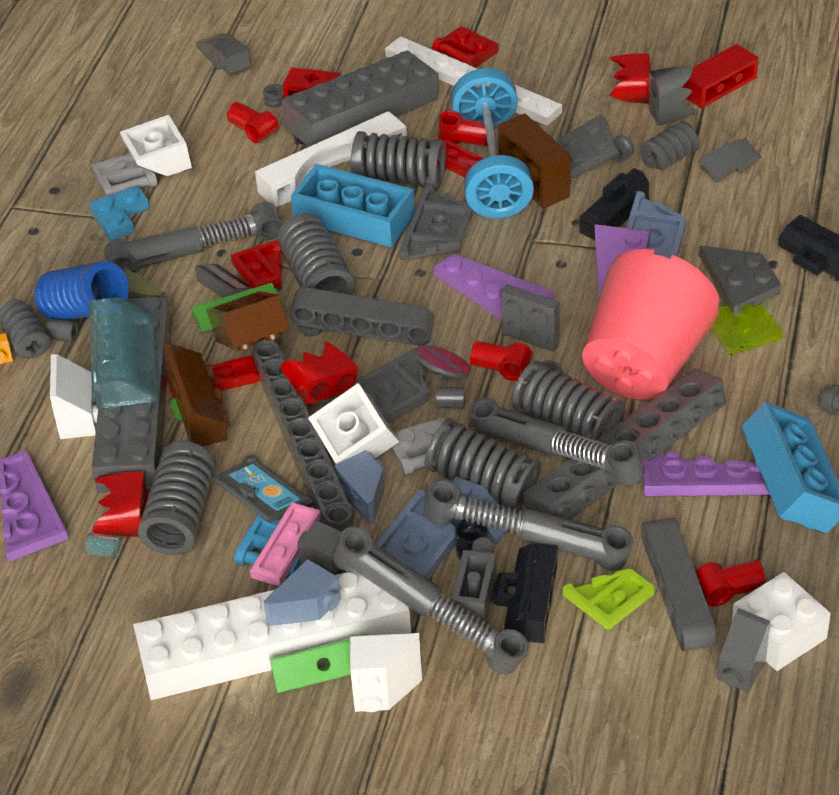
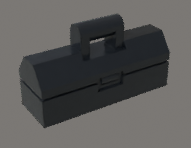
[579,168,650,240]
[778,215,839,278]
[493,544,558,643]

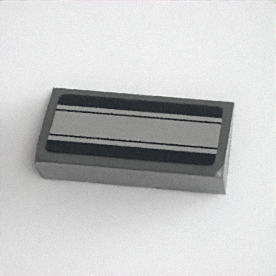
[195,264,252,298]

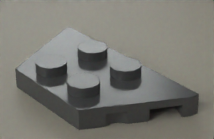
[399,184,473,260]
[699,246,781,315]
[323,348,429,423]

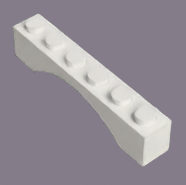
[255,111,407,208]

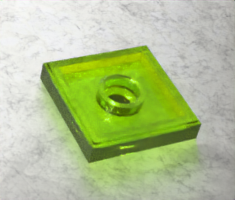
[711,303,783,356]

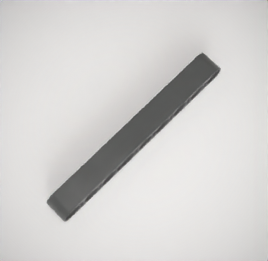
[253,340,353,531]

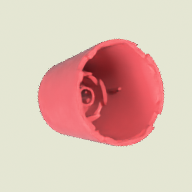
[582,249,720,400]

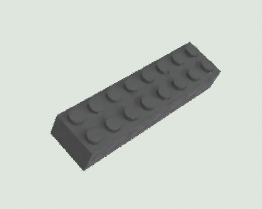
[92,296,172,493]

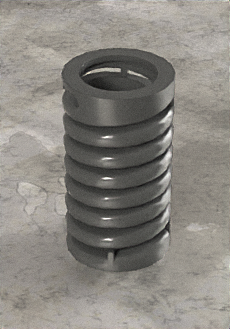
[350,131,446,189]
[277,213,354,295]
[512,361,625,443]
[424,418,541,512]
[138,441,216,555]

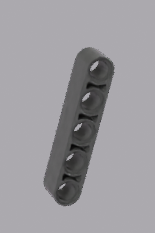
[290,288,434,346]
[641,517,717,651]

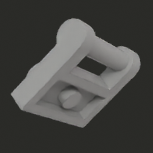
[91,153,158,197]
[390,418,447,476]

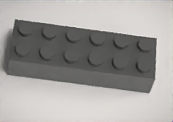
[282,50,439,147]

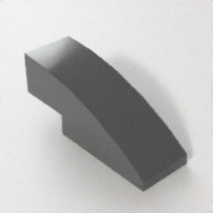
[195,33,250,74]

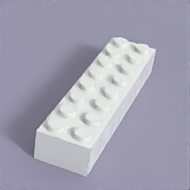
[133,571,411,700]

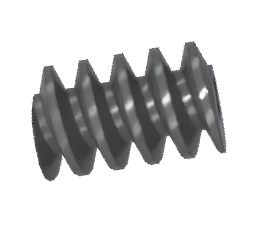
[640,121,699,170]
[0,299,51,358]

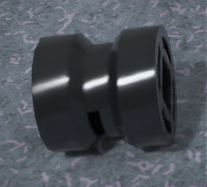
[455,519,488,560]

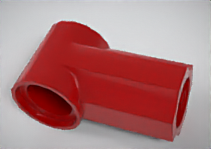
[226,101,279,143]
[438,110,488,146]
[470,340,533,381]
[696,560,766,607]

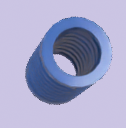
[34,261,129,320]

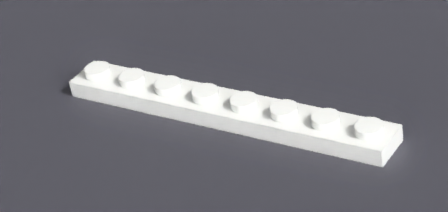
[385,36,562,126]

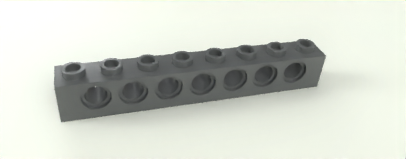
[522,368,726,520]

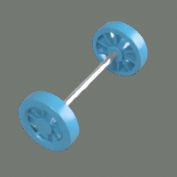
[451,68,534,219]

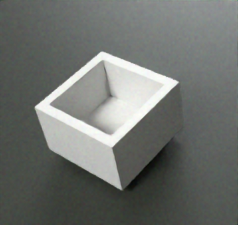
[732,572,831,671]

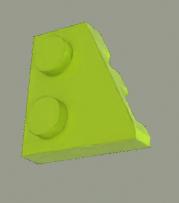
[563,568,655,631]

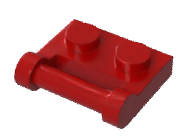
[432,26,499,68]

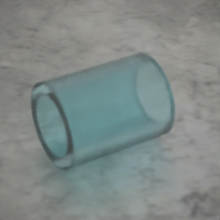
[85,533,120,559]

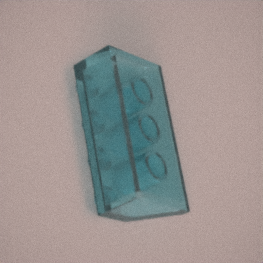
[89,297,158,409]

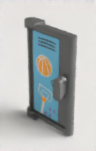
[212,455,314,523]

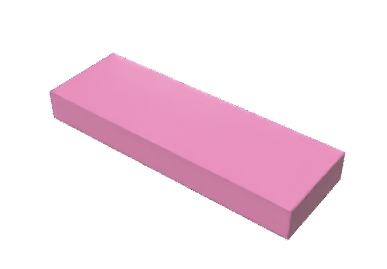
[250,502,321,586]

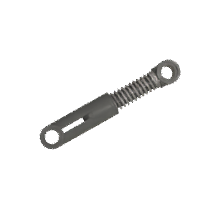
[104,202,283,272]
[469,398,645,485]
[424,479,633,571]
[332,526,528,675]

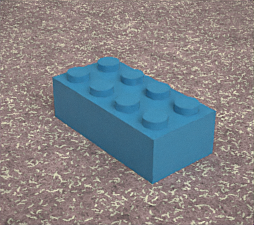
[291,164,415,248]
[742,402,839,533]

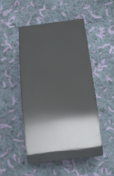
[699,138,762,183]

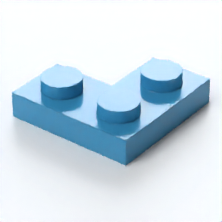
[89,186,149,241]

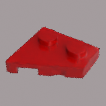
[231,240,281,288]

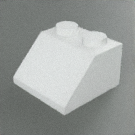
[120,115,192,176]
[50,354,100,439]
[308,383,399,464]
[350,633,422,712]

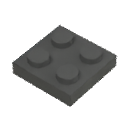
[556,114,620,179]
[501,284,560,352]

